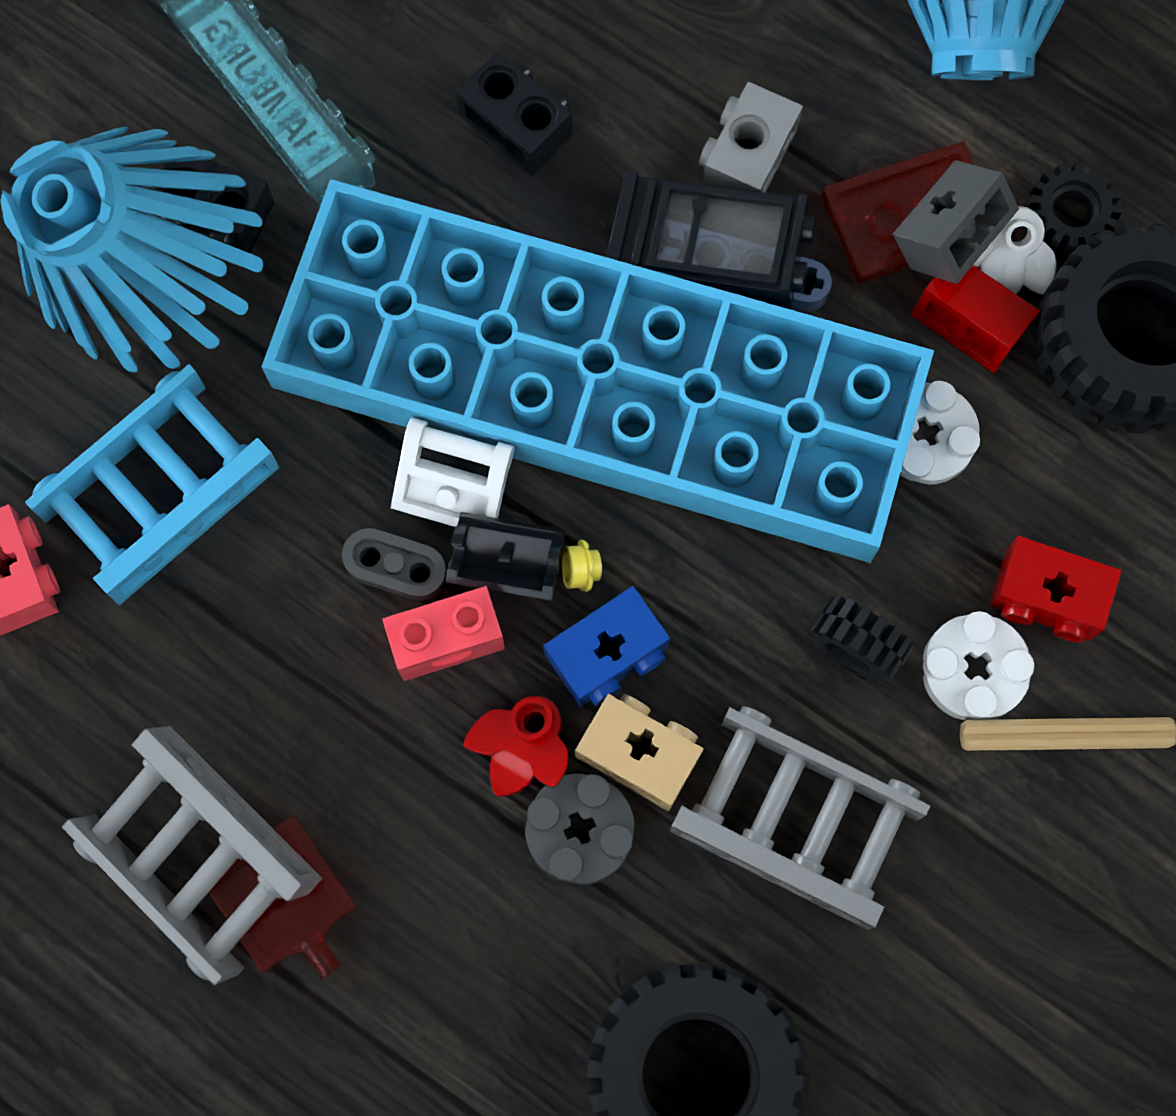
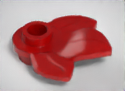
[463,696,569,797]

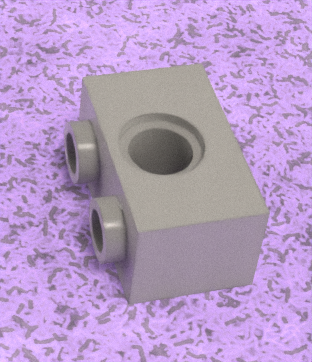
[698,82,803,192]

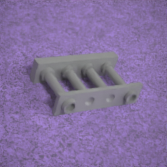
[670,706,930,930]
[62,726,322,985]

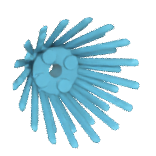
[907,0,1065,80]
[0,127,263,372]

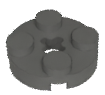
[525,774,635,885]

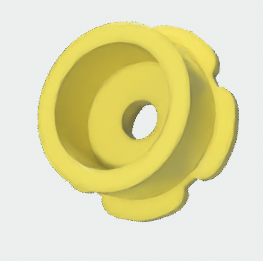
[561,540,602,592]

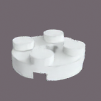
[900,381,980,484]
[923,611,1034,720]

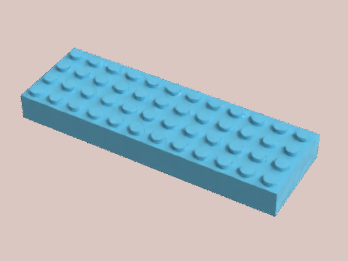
[261,179,934,563]

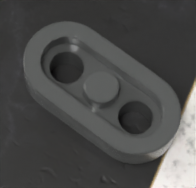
[342,528,447,601]

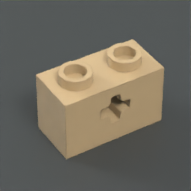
[575,694,704,812]

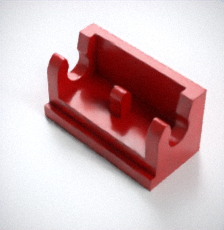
[910,265,1040,373]

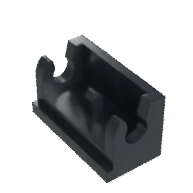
[446,512,565,601]

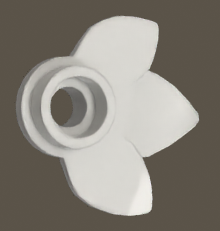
[973,206,1056,295]

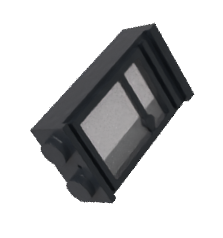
[606,171,817,310]

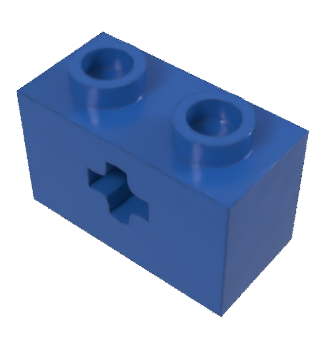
[543,586,670,707]

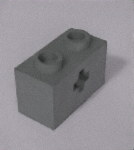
[892,160,1019,284]

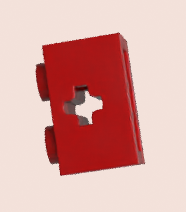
[989,536,1122,643]

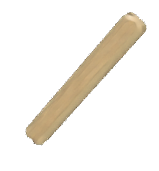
[960,717,1176,751]

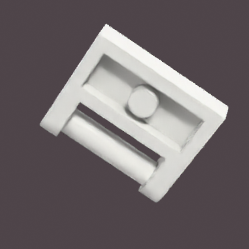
[391,417,515,527]

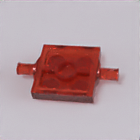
[208,816,357,979]

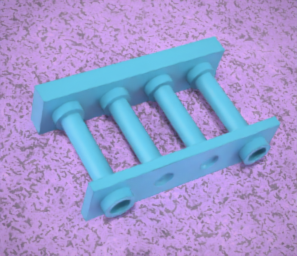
[25,364,279,606]

